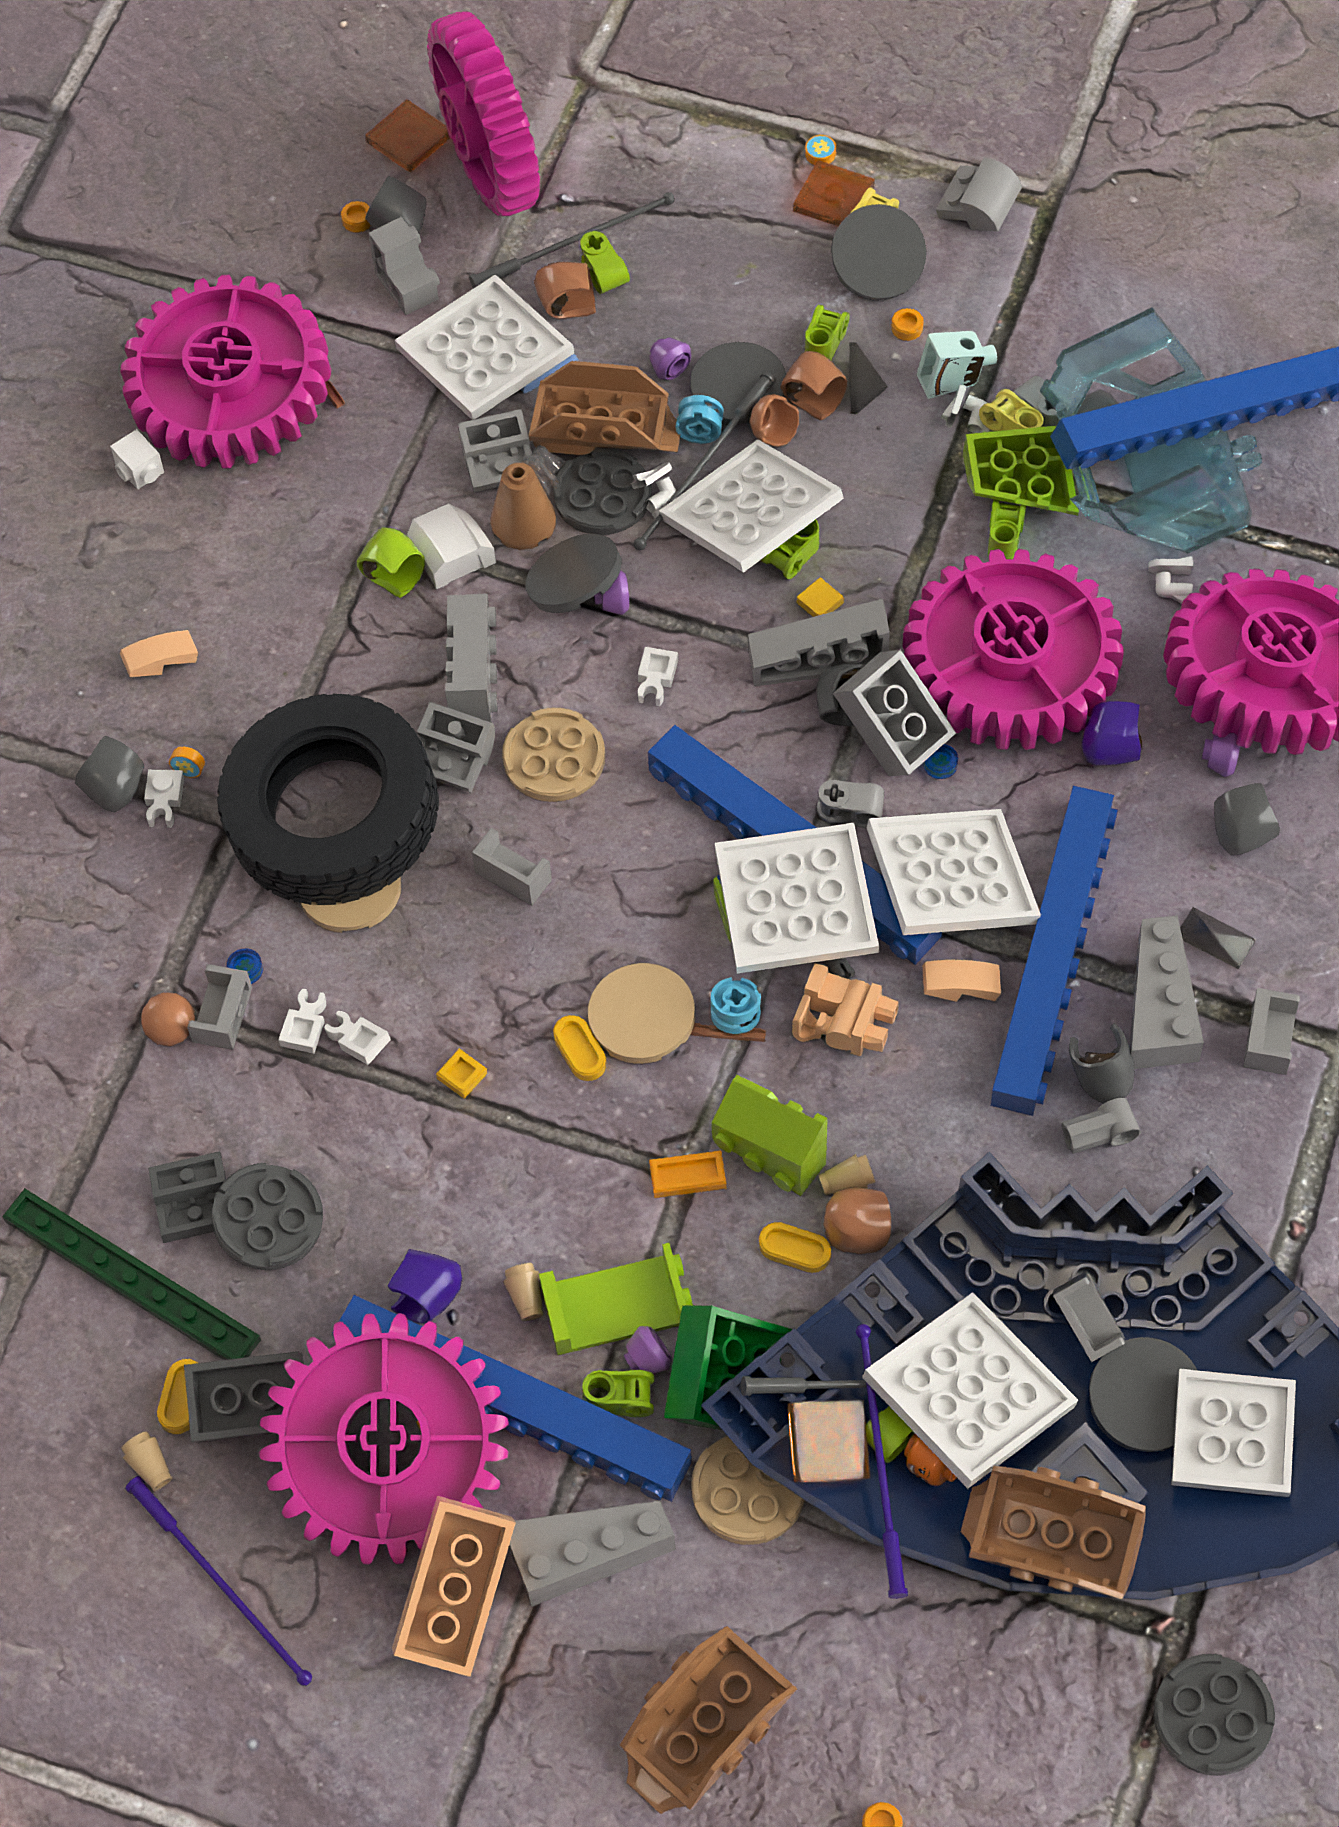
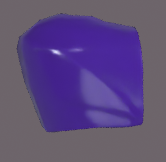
[1081,701,1142,766]
[388,1249,462,1324]

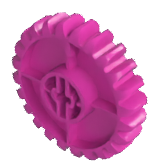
[427,11,540,216]
[120,275,331,469]
[902,549,1124,750]
[1163,568,1339,755]
[259,1313,509,1565]

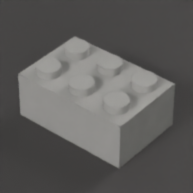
[833,650,956,776]

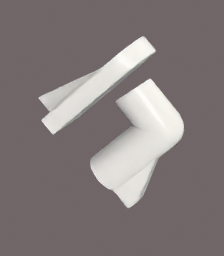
[941,384,989,433]
[631,462,676,519]
[1148,556,1193,604]

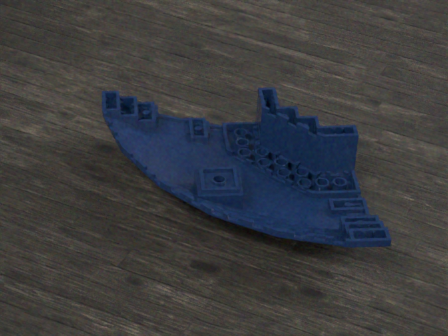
[701,1151,1339,1601]

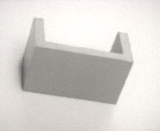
[472,828,552,906]
[187,964,252,1050]
[1243,988,1300,1075]
[1053,1271,1125,1362]

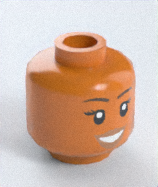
[904,1434,957,1486]

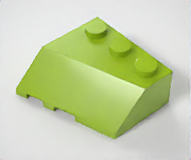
[963,426,1079,516]
[711,1075,828,1196]

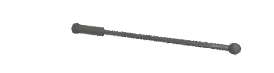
[469,192,675,289]
[634,371,776,550]
[741,1376,867,1396]

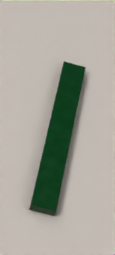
[2,1188,261,1360]

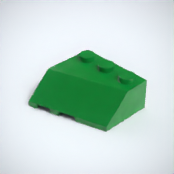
[664,1305,793,1430]

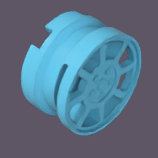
[676,395,724,444]
[711,977,761,1034]

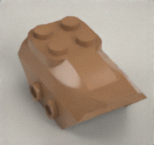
[529,361,680,455]
[961,1465,1146,1599]
[620,1626,797,1814]

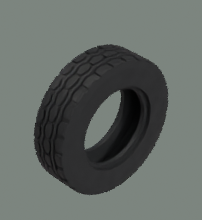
[217,693,439,905]

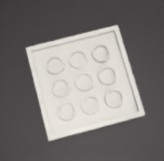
[395,275,574,420]
[659,439,844,572]
[866,809,1041,935]
[715,823,879,974]
[862,1293,1078,1488]

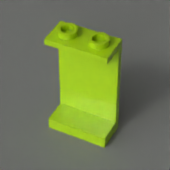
[539,1243,693,1355]

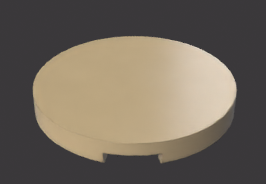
[502,708,605,802]
[300,877,401,933]
[588,963,695,1064]
[691,1436,805,1545]

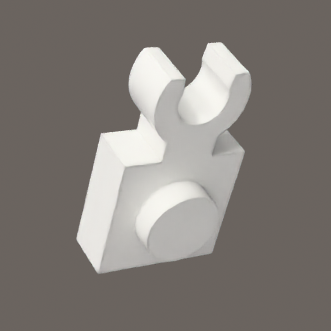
[638,647,678,706]
[144,769,184,828]
[278,989,326,1054]
[324,1011,391,1065]

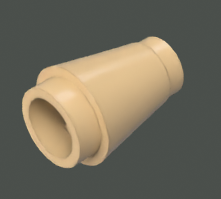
[819,1154,875,1195]
[503,1263,543,1321]
[121,1431,173,1491]

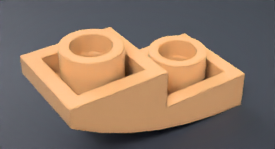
[120,630,198,677]
[922,960,1001,1002]

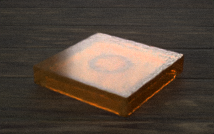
[365,99,450,173]
[793,160,875,227]
[788,1401,870,1482]

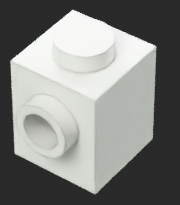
[110,429,164,489]

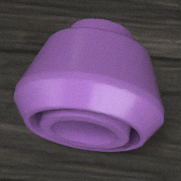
[650,338,691,380]
[594,570,629,615]
[1202,733,1240,777]
[624,1326,672,1374]

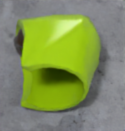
[357,527,425,598]

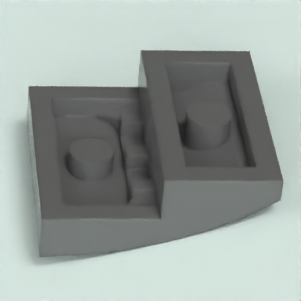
[148,1151,226,1243]

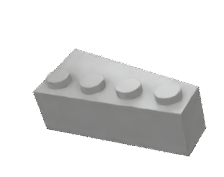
[445,594,498,723]
[748,599,890,686]
[1130,915,1204,1069]
[508,1501,676,1607]

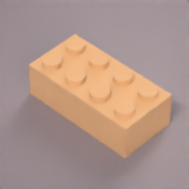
[392,1496,516,1677]

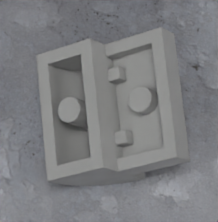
[936,158,1022,231]
[458,409,537,493]
[417,701,495,793]

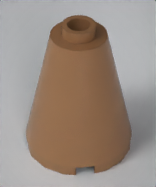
[490,463,556,550]

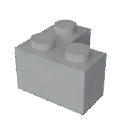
[369,217,440,315]

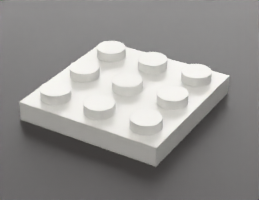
[1171,1369,1296,1497]

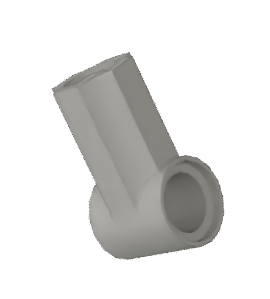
[1062,1098,1141,1154]

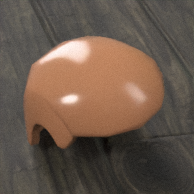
[749,394,799,447]
[141,992,195,1046]

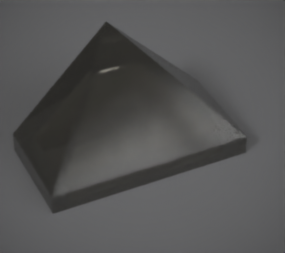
[849,342,888,414]
[1180,907,1256,969]

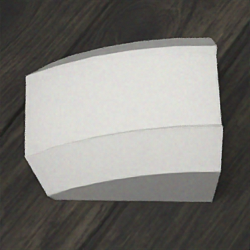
[407,504,496,590]

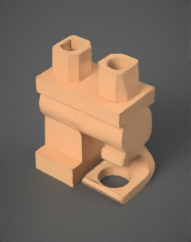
[792,963,899,1056]

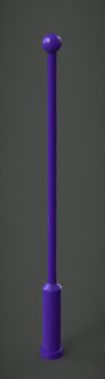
[856,1324,908,1599]
[125,1476,312,1686]

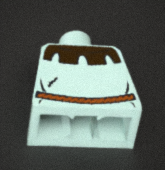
[916,331,997,399]

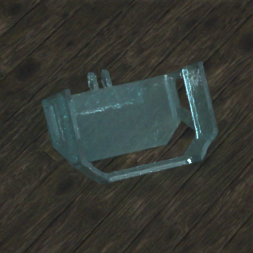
[1040,307,1262,554]

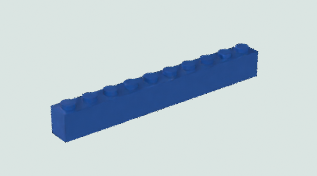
[1050,347,1339,470]
[648,725,942,965]
[991,786,1118,1116]
[332,1295,692,1502]

